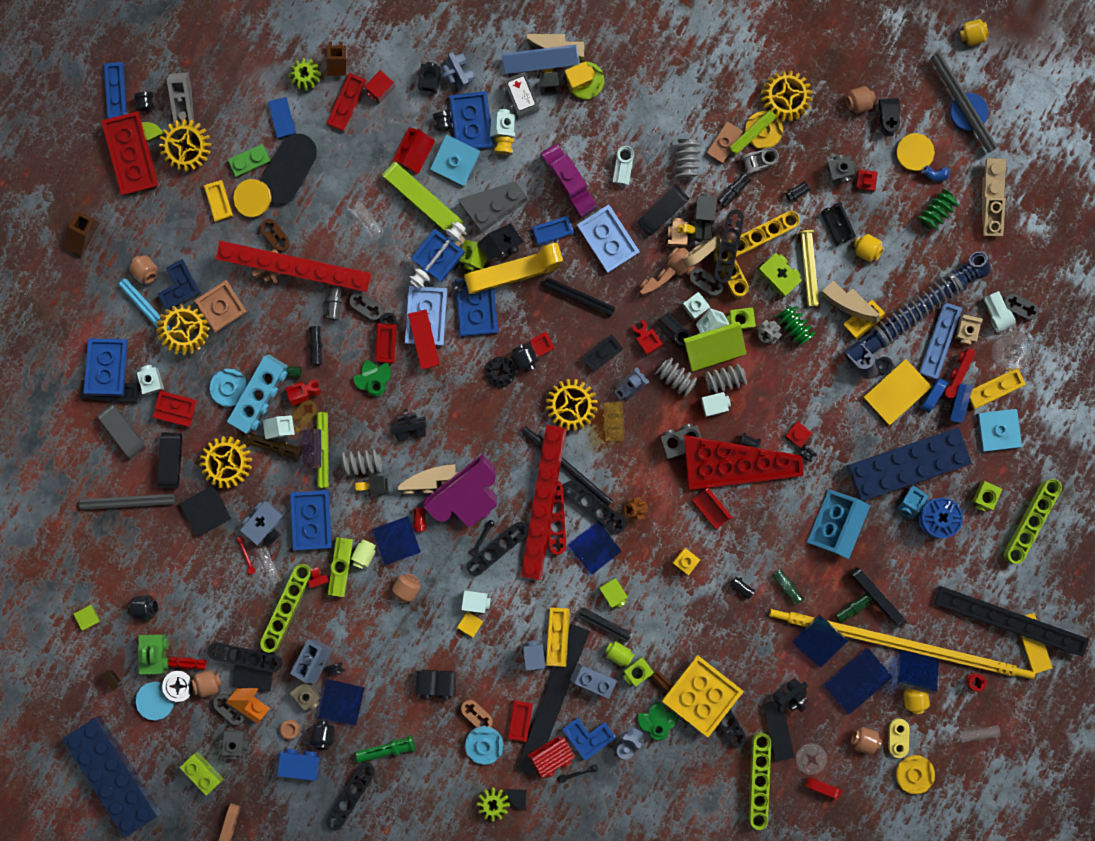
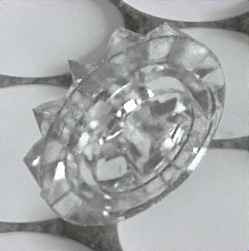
[796,743,827,775]

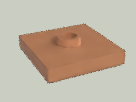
[194,280,248,333]

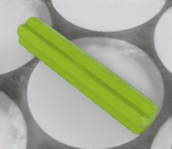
[730,111,776,155]

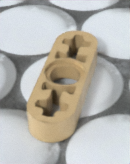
[683,233,722,267]

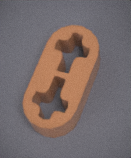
[461,699,493,727]

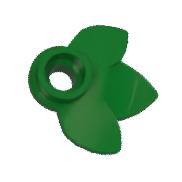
[353,360,391,397]
[638,702,677,741]

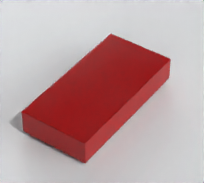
[375,323,397,363]
[508,700,533,742]

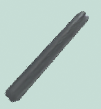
[931,52,997,153]

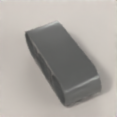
[97,403,146,458]

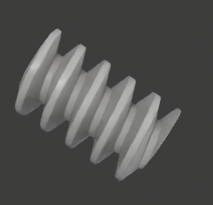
[675,139,701,180]
[654,358,697,398]
[705,364,747,394]
[341,449,382,476]

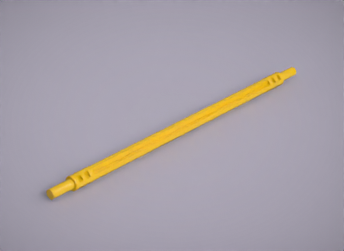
[769,609,1035,679]

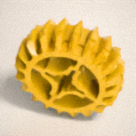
[761,70,813,122]
[159,119,212,171]
[156,304,209,356]
[546,379,597,431]
[200,436,252,488]

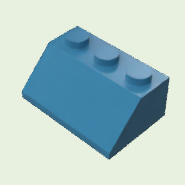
[807,489,870,559]

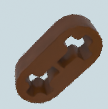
[260,219,290,252]

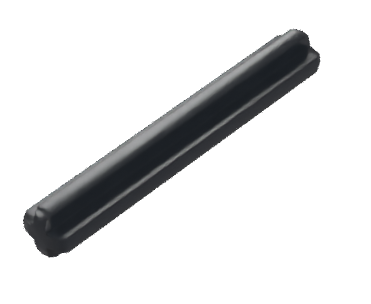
[544,277,615,316]

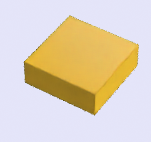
[457,611,484,638]

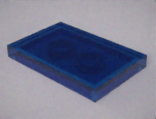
[823,647,893,715]

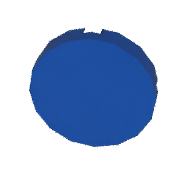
[950,93,989,131]

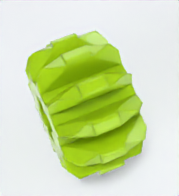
[289,58,321,91]
[477,787,510,821]

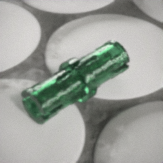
[771,568,805,606]

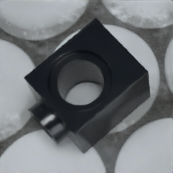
[418,62,441,93]

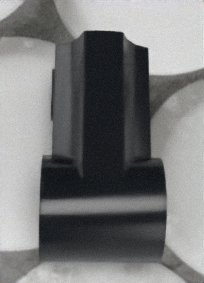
[657,312,692,348]

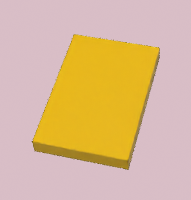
[863,359,932,426]

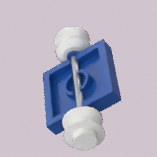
[409,222,467,289]

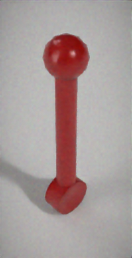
[236,536,256,574]

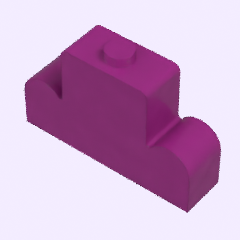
[540,143,597,219]
[424,454,497,527]

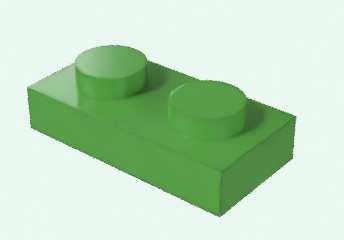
[228,144,271,178]

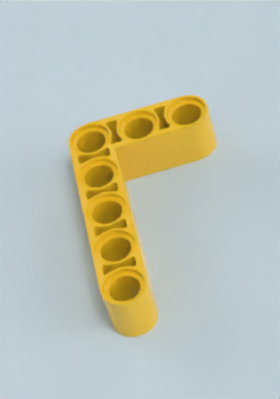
[713,211,800,298]
[464,243,564,294]

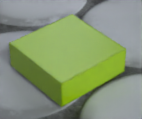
[74,605,101,631]

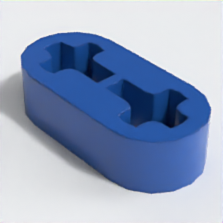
[920,377,948,413]

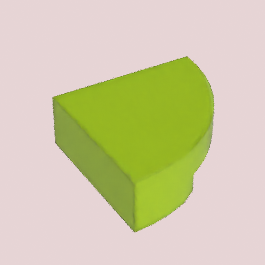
[142,122,164,141]

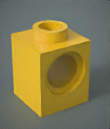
[565,61,595,92]
[672,548,700,575]

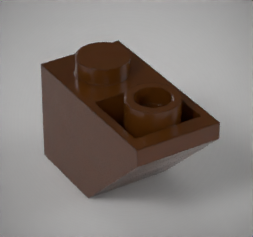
[65,210,100,256]

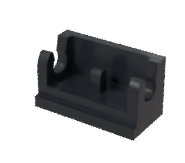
[820,201,856,247]

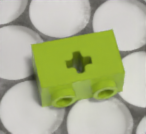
[758,253,802,298]
[180,752,224,796]

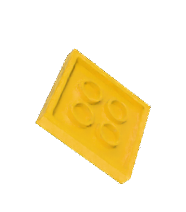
[662,655,744,737]

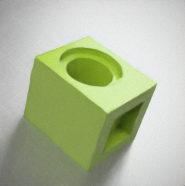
[459,239,487,271]
[726,308,756,330]
[972,481,1002,512]
[599,578,628,609]
[623,656,654,687]

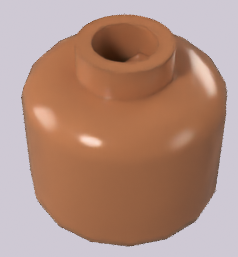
[846,86,876,114]
[667,248,695,276]
[129,256,158,284]
[392,573,421,603]
[191,670,221,698]
[851,727,882,755]

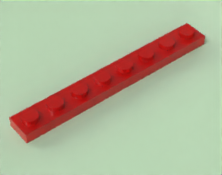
[216,240,371,292]
[521,425,567,580]

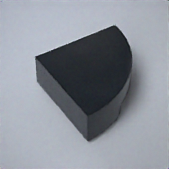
[263,528,281,547]
[507,789,527,810]

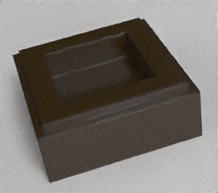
[102,669,123,690]

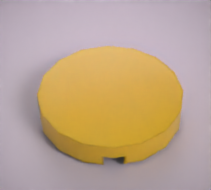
[745,111,783,150]
[896,133,935,171]
[233,179,272,217]
[895,755,935,794]

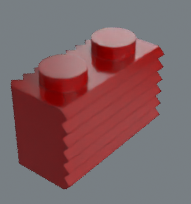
[527,735,575,778]

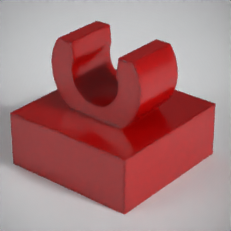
[856,169,878,192]
[308,567,330,588]

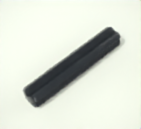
[578,607,632,642]

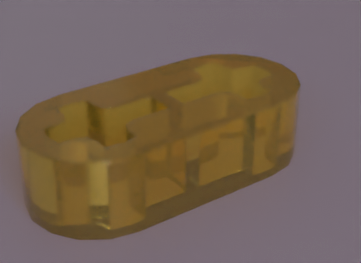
[292,400,318,433]

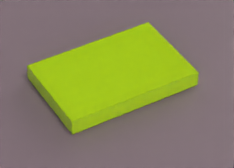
[684,321,747,371]

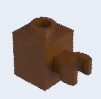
[326,42,346,76]

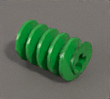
[917,189,959,231]
[775,306,816,348]

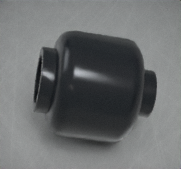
[511,343,539,373]
[128,595,159,621]
[309,721,335,750]

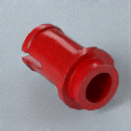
[412,508,428,532]

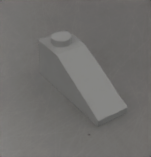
[167,72,195,135]

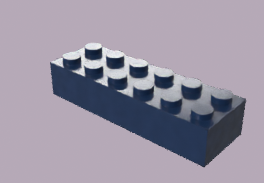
[846,427,972,501]
[62,716,162,838]

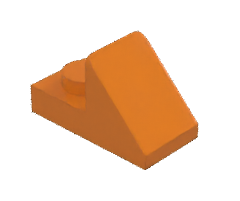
[226,688,270,724]

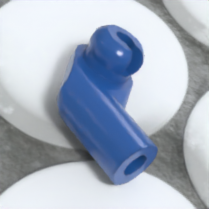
[921,165,950,182]

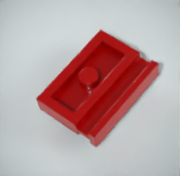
[152,390,198,427]

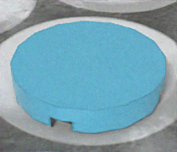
[209,369,248,407]
[136,681,175,720]
[465,726,504,765]

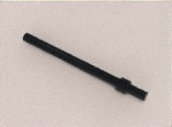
[521,426,613,506]

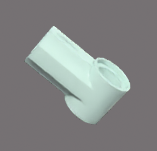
[612,146,634,185]
[983,291,1016,333]

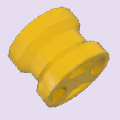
[494,136,514,155]

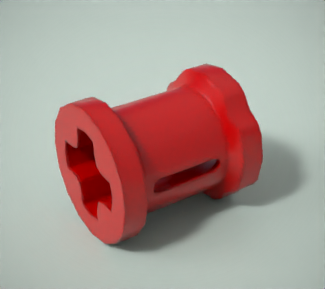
[965,673,987,692]

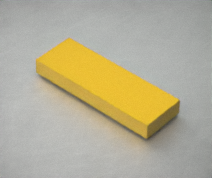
[969,368,1026,410]
[546,607,570,667]
[1020,613,1052,674]

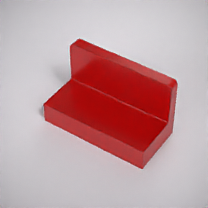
[392,127,435,173]
[692,488,733,530]

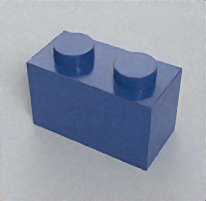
[277,748,321,781]

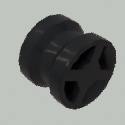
[134,91,155,111]
[433,111,453,131]

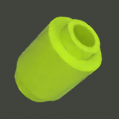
[605,641,635,668]

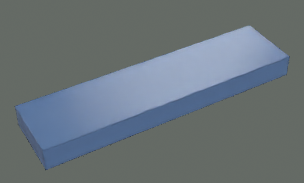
[502,44,580,74]
[919,302,962,380]

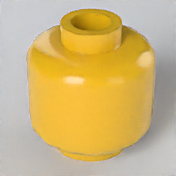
[960,19,989,46]
[854,234,884,262]
[903,684,930,714]

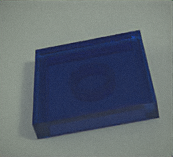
[372,516,421,565]
[568,521,622,575]
[792,614,848,668]
[897,650,939,694]
[319,679,365,725]

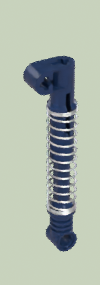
[843,251,991,379]

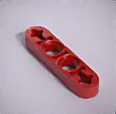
[549,481,566,555]

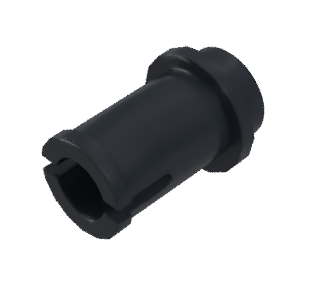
[785,181,811,203]
[730,576,755,599]

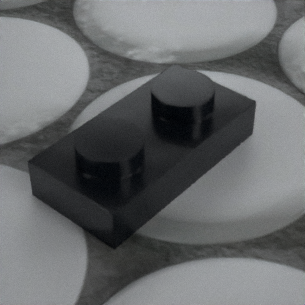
[582,334,623,373]

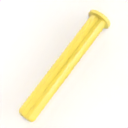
[798,230,819,307]

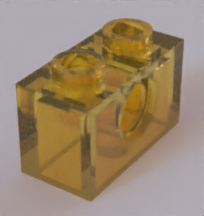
[603,402,624,442]

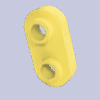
[888,718,910,758]

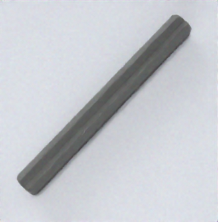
[79,494,175,510]

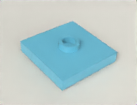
[430,135,481,186]
[978,409,1022,452]

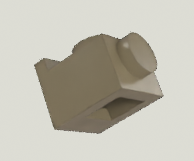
[290,682,322,711]

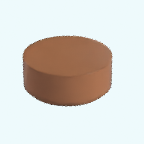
[280,719,300,739]

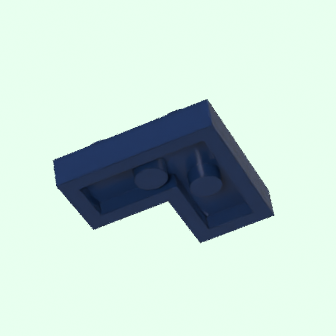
[157,259,201,310]

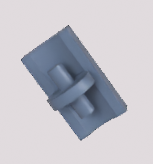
[441,52,475,91]
[614,367,649,401]
[616,727,643,760]

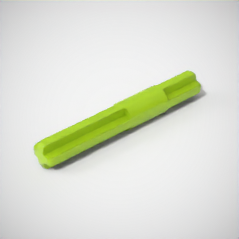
[317,412,329,488]

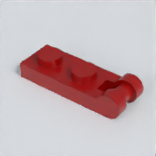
[942,348,976,399]

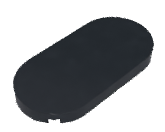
[261,134,318,205]

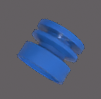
[916,497,963,538]

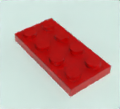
[101,111,159,195]

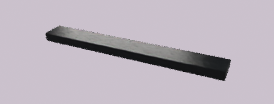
[934,586,1089,657]
[517,624,590,776]

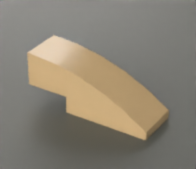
[527,34,584,61]
[822,281,880,323]

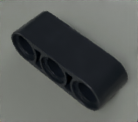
[637,185,690,236]
[157,432,183,489]

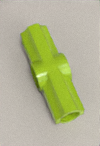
[328,537,353,597]

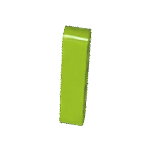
[381,161,463,234]
[1004,479,1062,564]
[260,564,312,653]
[749,732,771,830]

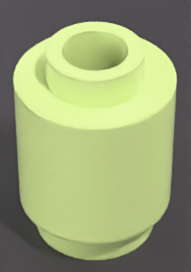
[351,539,376,569]

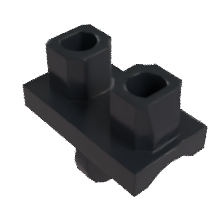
[391,409,427,442]
[773,678,809,713]

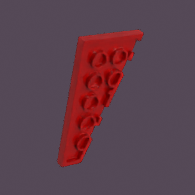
[684,435,804,490]

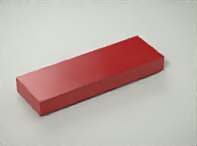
[327,72,367,132]
[408,309,440,370]

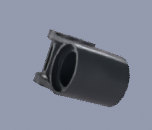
[878,98,900,136]

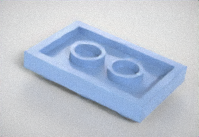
[577,205,640,273]
[405,286,447,346]

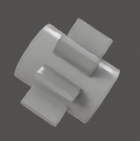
[757,320,782,344]

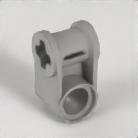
[740,148,779,176]

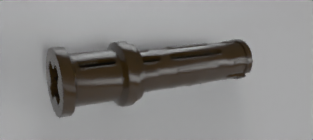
[243,432,303,463]

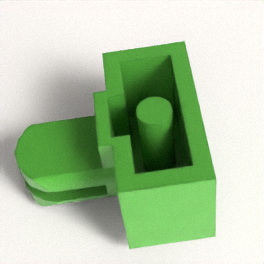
[138,634,169,674]

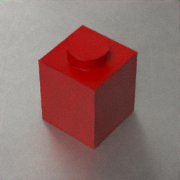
[365,70,395,103]

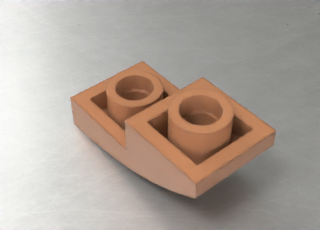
[639,267,676,296]

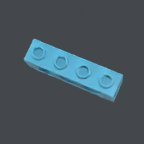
[227,355,288,434]

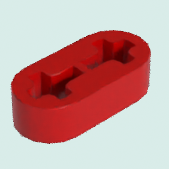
[805,777,843,799]

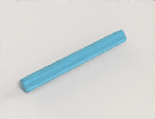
[118,279,182,353]

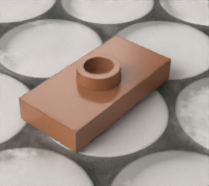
[707,121,743,164]

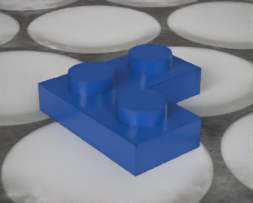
[562,717,616,761]

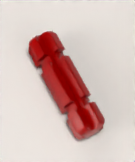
[168,657,207,670]

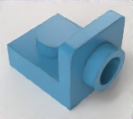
[896,485,928,520]

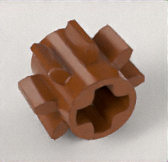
[624,497,648,521]

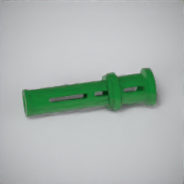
[356,735,416,763]

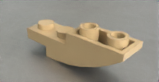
[982,158,1006,236]
[398,464,458,494]

